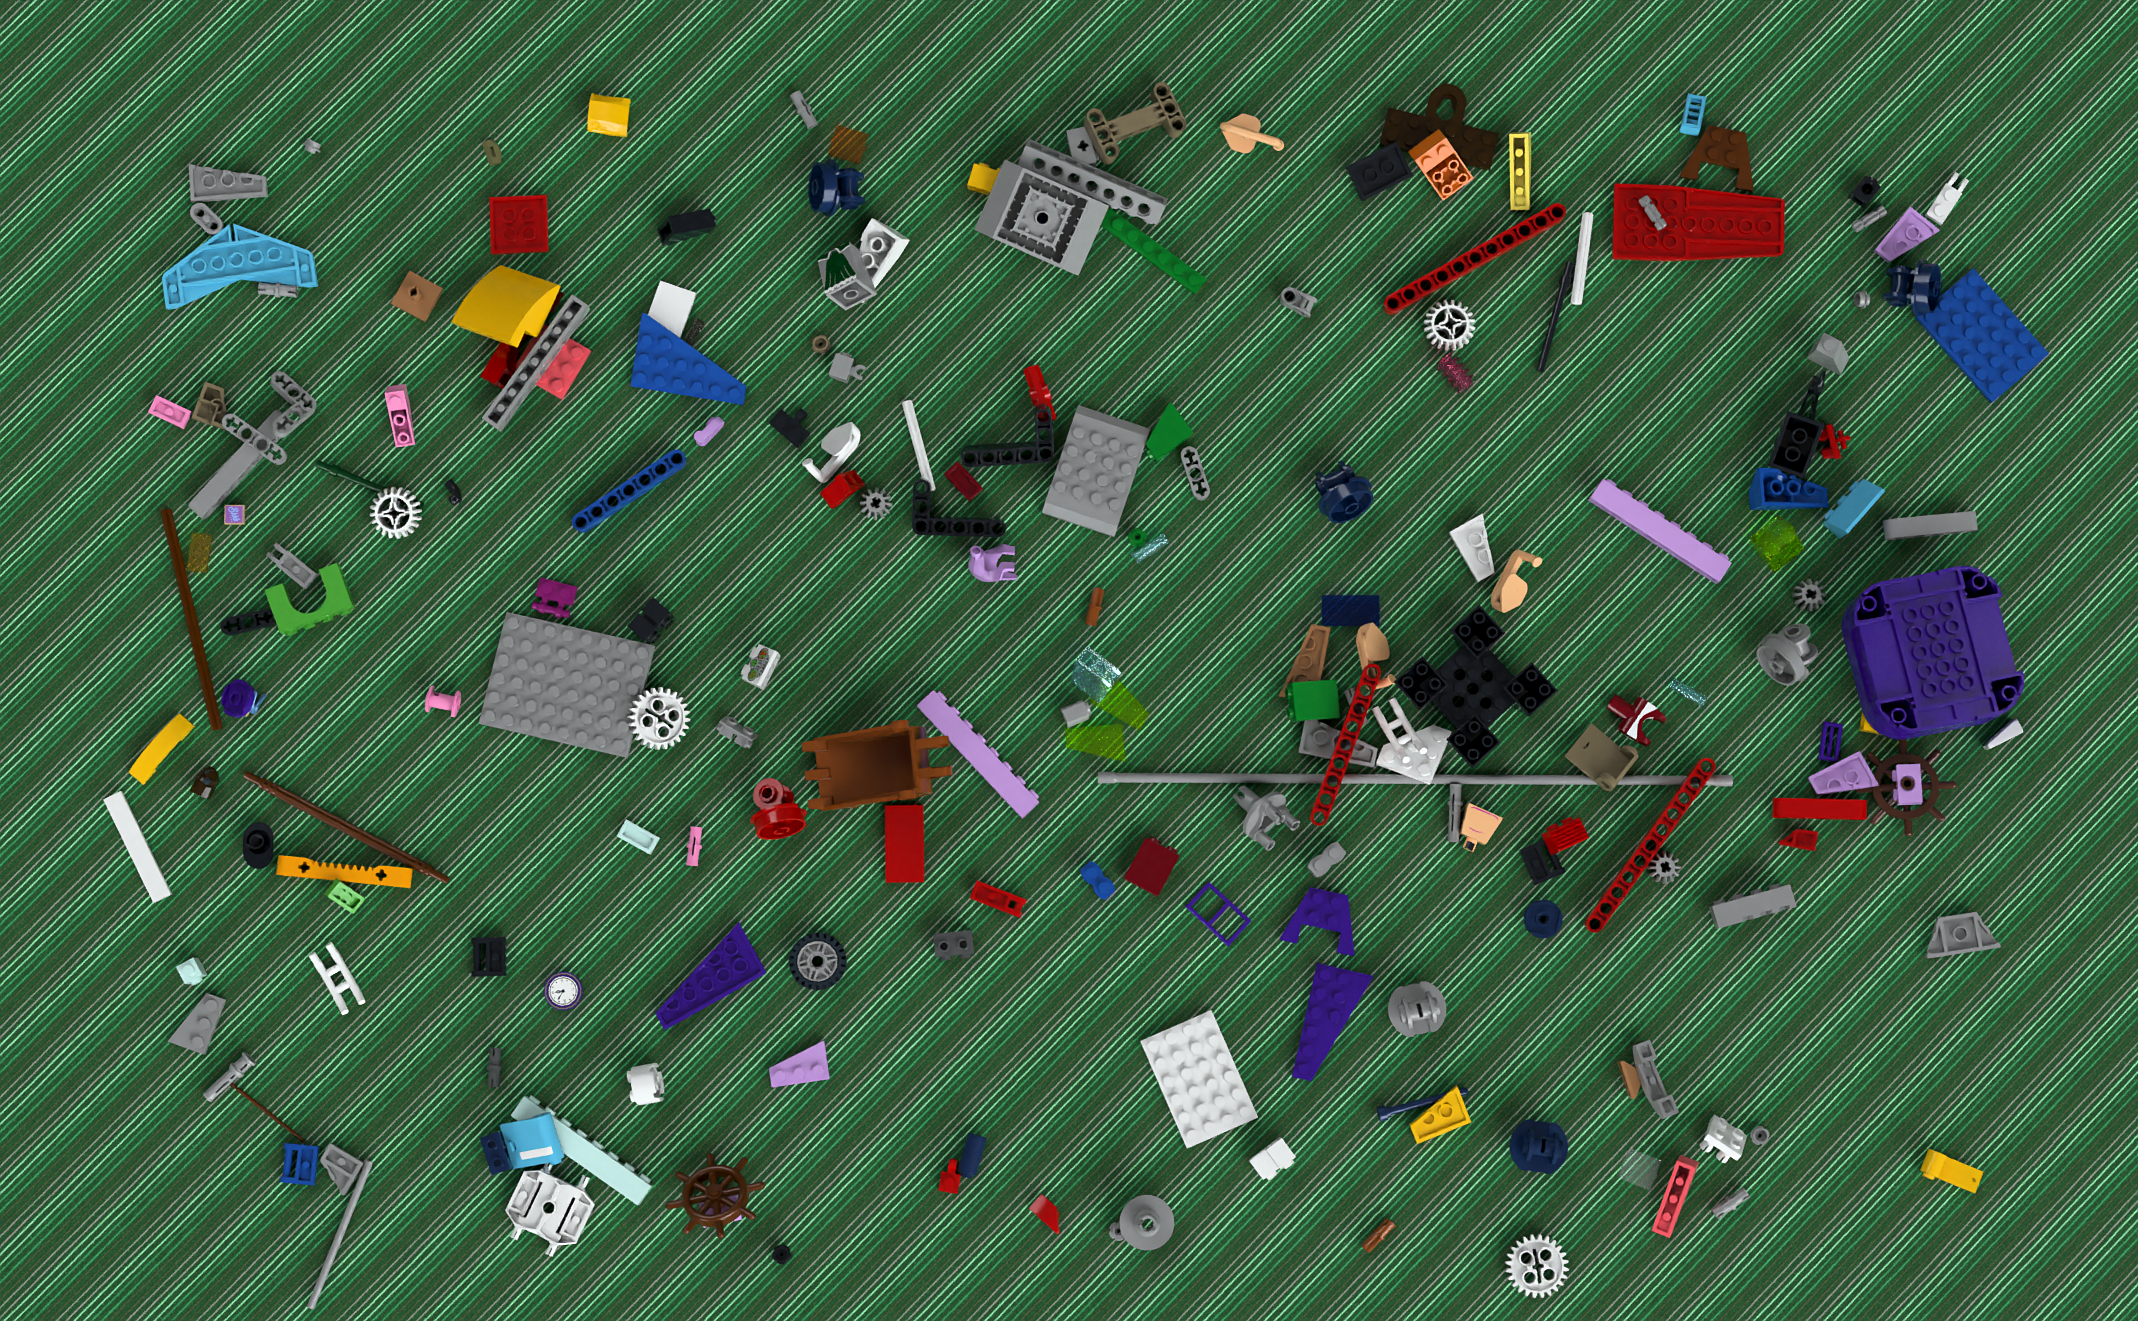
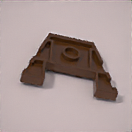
[1679,125,1753,192]

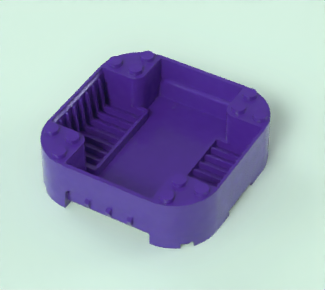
[1841,566,2024,740]

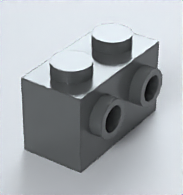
[933,930,974,961]

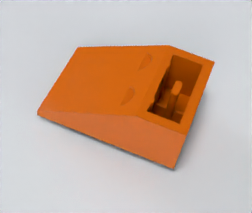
[1408,129,1474,201]

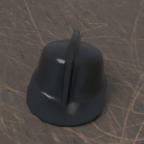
[243,822,274,869]

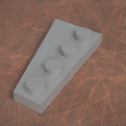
[189,164,268,203]
[1298,720,1378,768]

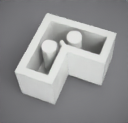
[1248,1137,1296,1180]

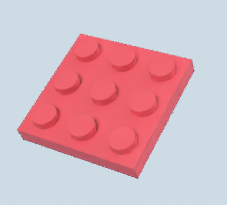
[516,324,591,400]

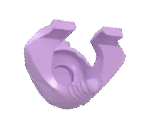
[968,544,1018,582]

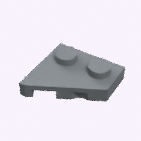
[320,1143,364,1196]

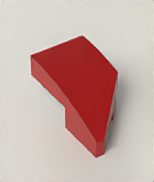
[1779,829,1818,851]
[1029,1194,1060,1234]

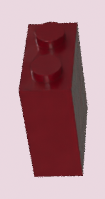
[1124,836,1180,897]

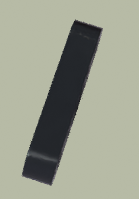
[220,609,276,636]

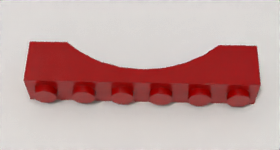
[480,290,564,390]

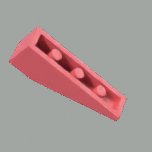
[1651,1155,1699,1238]

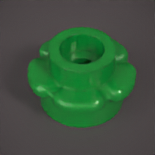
[1128,528,1147,547]

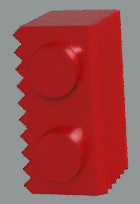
[1542,816,1589,855]

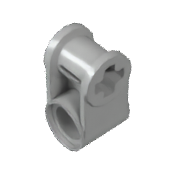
[1279,287,1318,318]

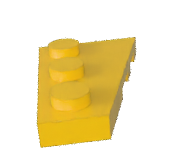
[1409,1085,1471,1144]

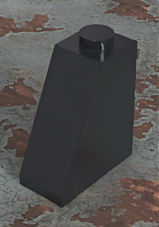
[657,209,716,246]

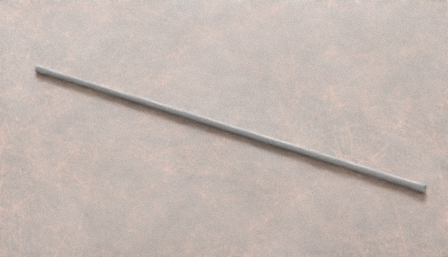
[1098,772,1733,786]

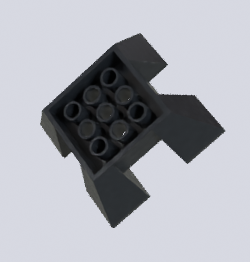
[1394,605,1558,768]

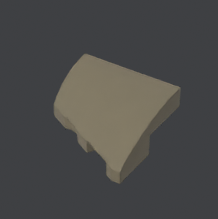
[191,382,226,430]

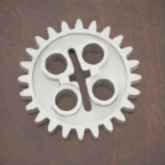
[627,687,690,750]
[1505,1234,1569,1298]

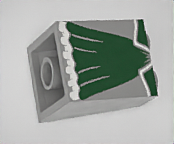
[817,242,877,311]

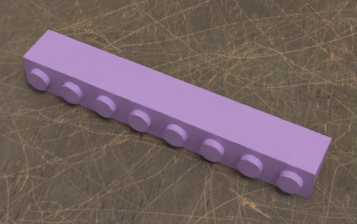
[1588,479,1732,584]
[917,690,1039,819]

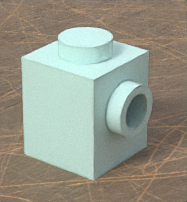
[176,958,207,986]

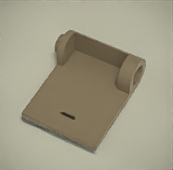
[1565,723,1638,791]

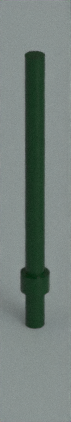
[316,460,424,509]

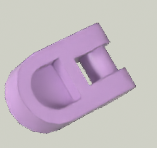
[694,417,725,446]

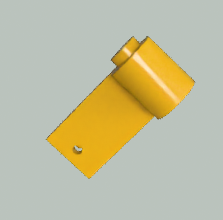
[1920,1149,1983,1194]

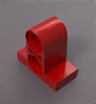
[820,470,865,509]

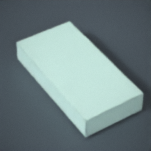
[617,819,660,855]

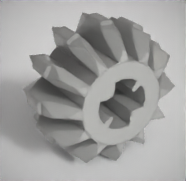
[860,488,893,521]
[1793,579,1826,612]
[1647,851,1681,884]

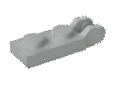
[266,543,318,590]

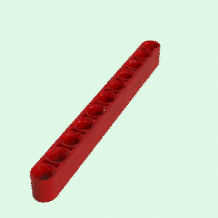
[1383,203,1566,315]
[1584,758,1716,933]

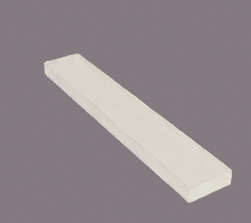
[104,791,172,903]

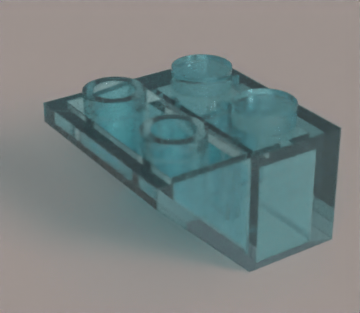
[1071,645,1122,703]

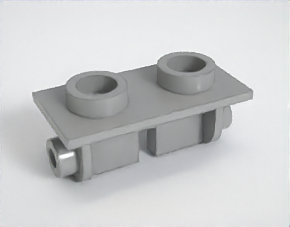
[716,716,758,749]

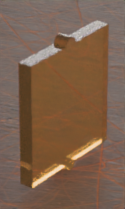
[828,125,868,164]

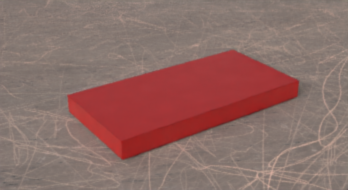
[885,805,924,883]

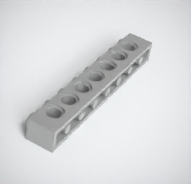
[1018,139,1168,225]
[482,294,590,432]

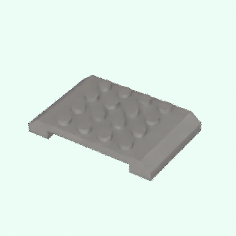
[1042,405,1151,537]

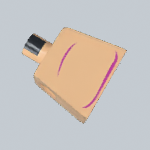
[1460,803,1503,852]

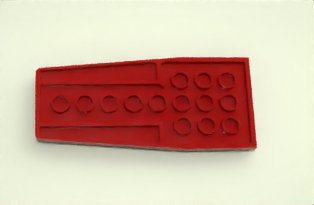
[1612,183,1785,262]

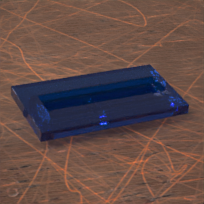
[1321,595,1380,626]

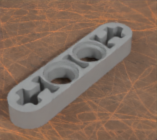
[222,414,287,465]

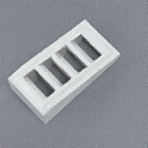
[1983,718,2023,750]

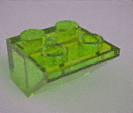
[1749,515,1804,573]

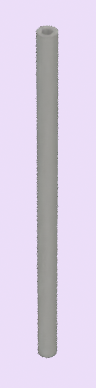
[307,1160,373,1309]

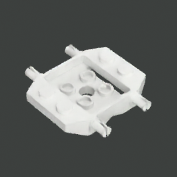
[505,1163,595,1257]

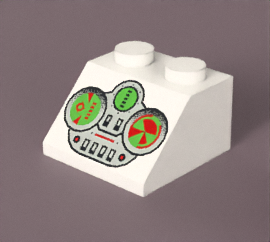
[741,644,781,690]

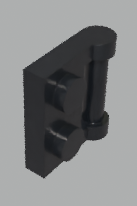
[1519,840,1566,886]
[471,937,507,977]

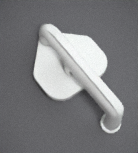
[802,422,861,483]

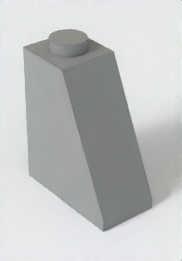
[1807,333,1849,375]

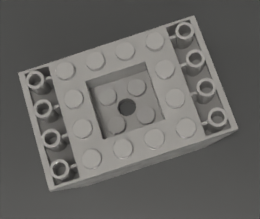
[974,160,1109,276]

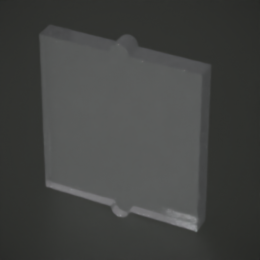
[1618,1148,1661,1191]

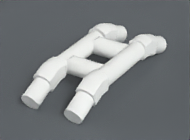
[1371,697,1427,763]
[309,942,365,1015]

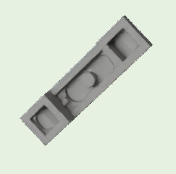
[1633,1040,1679,1119]

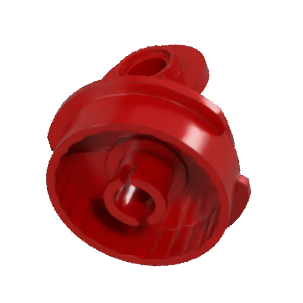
[750,778,807,840]

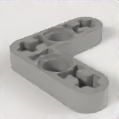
[270,371,317,438]

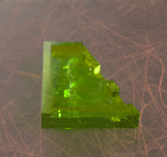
[1090,669,1149,731]
[1065,724,1126,762]

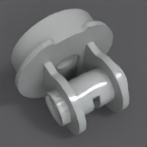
[1756,624,1818,686]
[1388,981,1446,1037]

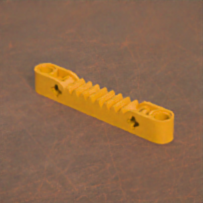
[276,855,413,888]

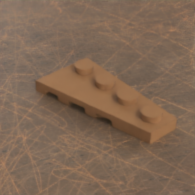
[1279,624,1331,698]

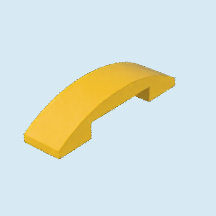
[129,714,195,785]

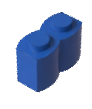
[1080,861,1115,901]

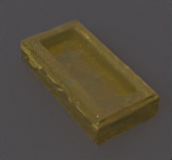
[187,533,213,574]

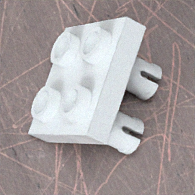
[1700,1114,1747,1163]

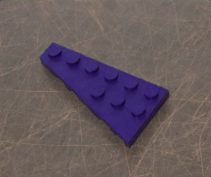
[655,922,767,1030]
[1292,963,1374,1081]

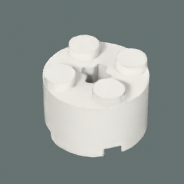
[627,1063,664,1105]

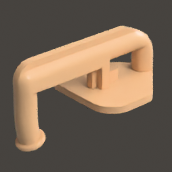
[1220,114,1284,153]
[1491,550,1542,613]
[1356,622,1396,690]

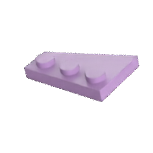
[1874,207,1940,263]
[1808,751,1879,795]
[769,1040,830,1087]

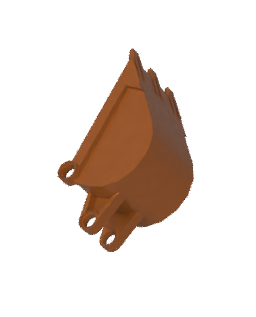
[801,720,953,811]

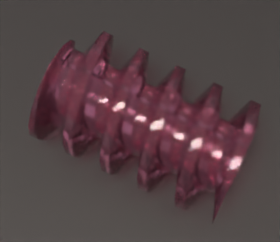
[1437,351,1476,394]

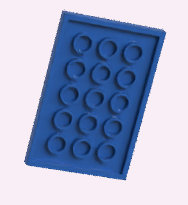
[1915,268,2049,403]

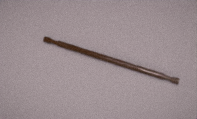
[230,1083,304,1142]

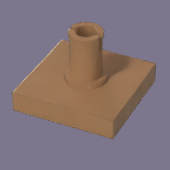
[391,271,444,322]

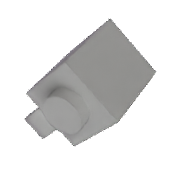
[829,352,866,384]

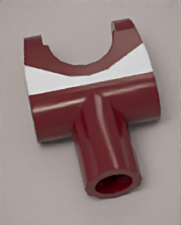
[1606,694,1667,747]

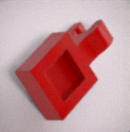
[938,1158,961,1194]

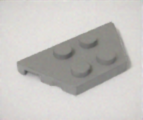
[1925,912,2001,959]

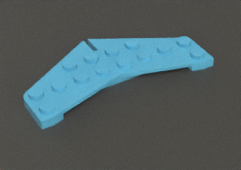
[162,224,318,310]

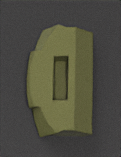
[482,139,502,166]

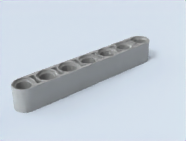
[188,410,287,520]

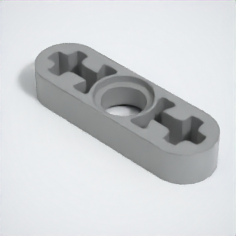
[1180,446,1210,501]

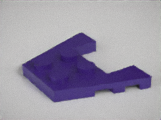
[1280,887,1354,956]

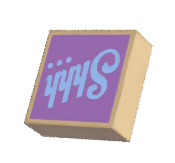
[224,505,245,525]

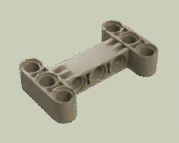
[1083,82,1186,164]

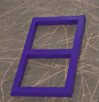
[1185,882,1251,947]

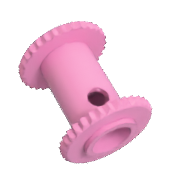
[425,686,461,717]

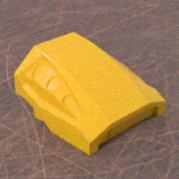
[588,93,631,137]

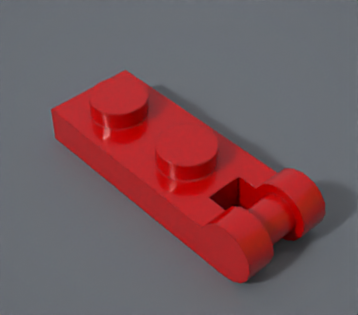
[970,881,1027,918]

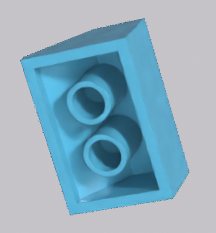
[1822,479,1885,539]

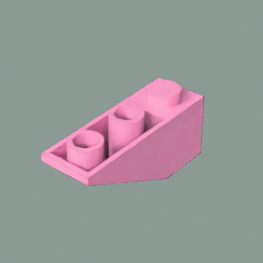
[385,384,415,447]

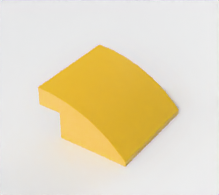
[452,265,561,348]

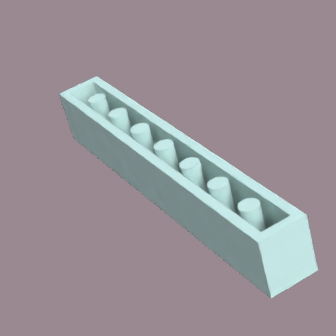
[511,1095,653,1205]

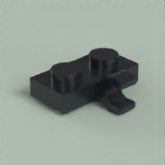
[769,408,811,448]

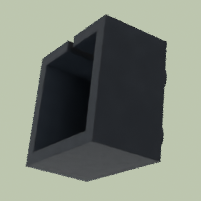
[627,598,674,644]

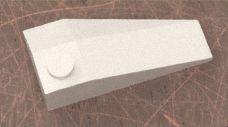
[860,218,910,303]

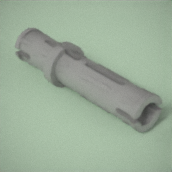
[1447,784,1463,842]

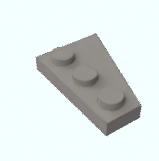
[168,993,226,1055]

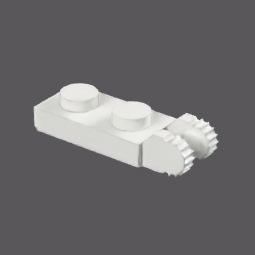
[1925,172,1969,226]

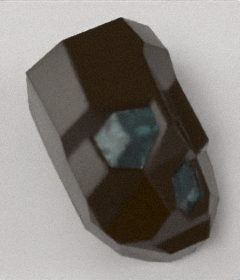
[190,766,219,799]

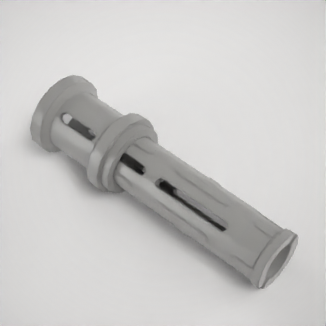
[203,1051,256,1102]

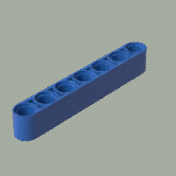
[572,450,687,533]

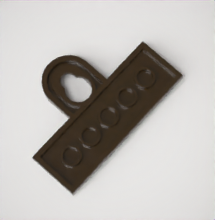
[1379,84,1499,171]

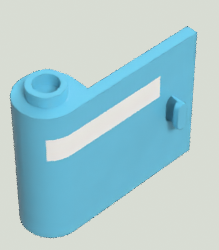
[500,1112,564,1169]

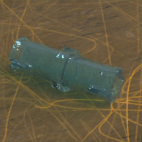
[1131,533,1169,564]
[1668,677,1708,707]

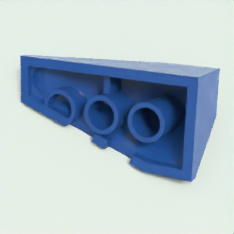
[1749,468,1828,510]

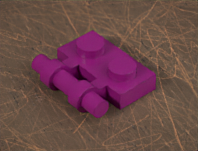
[531,577,578,619]

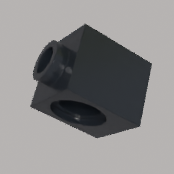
[1848,176,1881,208]

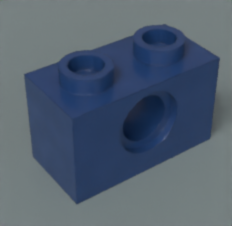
[480,1131,513,1175]

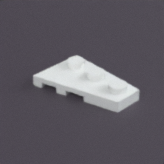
[1449,514,1495,583]

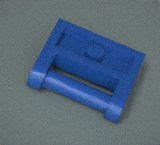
[280,1143,319,1185]

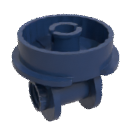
[808,159,865,217]
[1882,259,1941,317]
[1315,460,1373,523]
[1509,1119,1568,1174]

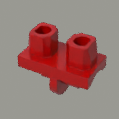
[1819,424,1851,460]

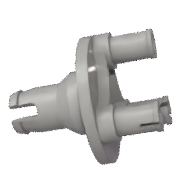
[1233,786,1300,851]
[1119,1195,1174,1250]

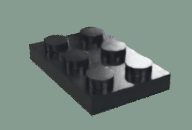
[1345,142,1413,201]

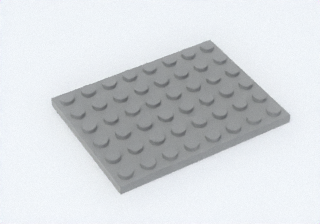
[479,612,655,758]

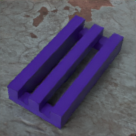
[1818,721,1843,763]

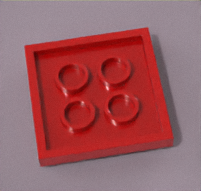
[489,195,549,255]

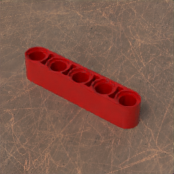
[1772,798,1867,820]

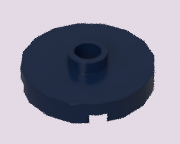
[1524,900,1563,938]

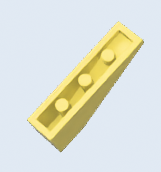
[1509,132,1531,210]

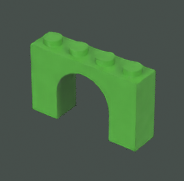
[265,563,356,636]

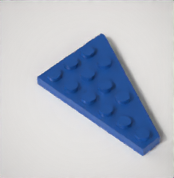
[631,313,747,405]

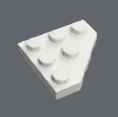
[1376,725,1451,785]

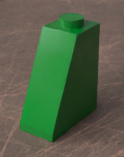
[1144,403,1194,462]

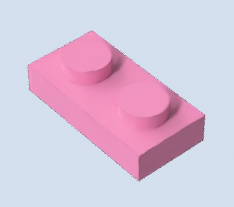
[148,395,192,429]

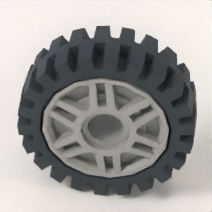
[789,933,847,990]

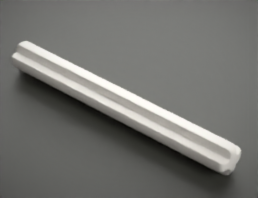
[1571,212,1594,305]
[902,400,935,491]

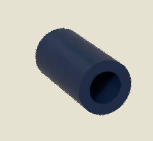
[958,1133,987,1178]

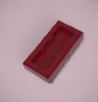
[944,461,984,502]

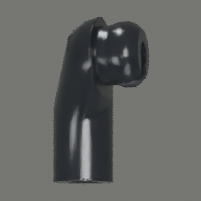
[444,479,462,505]

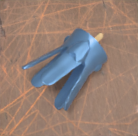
[245,689,266,717]

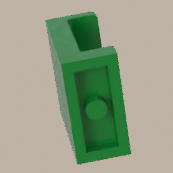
[1285,679,1340,723]

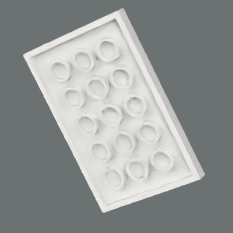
[1140,1010,1258,1148]

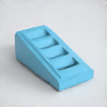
[1680,93,1707,136]

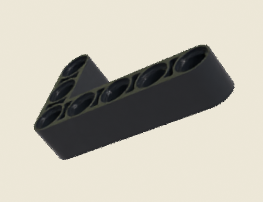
[961,404,1054,467]
[912,478,1006,537]

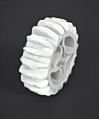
[1424,300,1475,351]
[370,487,422,539]

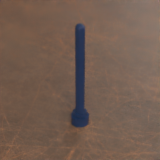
[1376,1088,1468,1122]

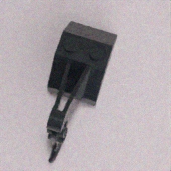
[1768,370,1826,478]

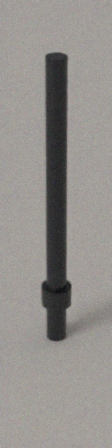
[1536,262,1573,372]

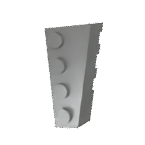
[1709,883,1797,929]

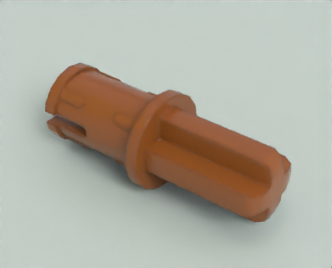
[1085,588,1104,626]
[1361,1218,1396,1253]

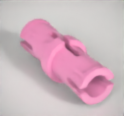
[686,826,703,866]

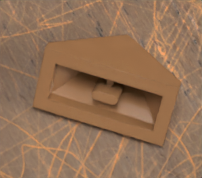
[1617,1061,1641,1099]

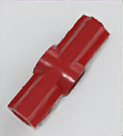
[1023,365,1057,421]

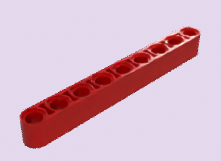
[1309,664,1381,826]

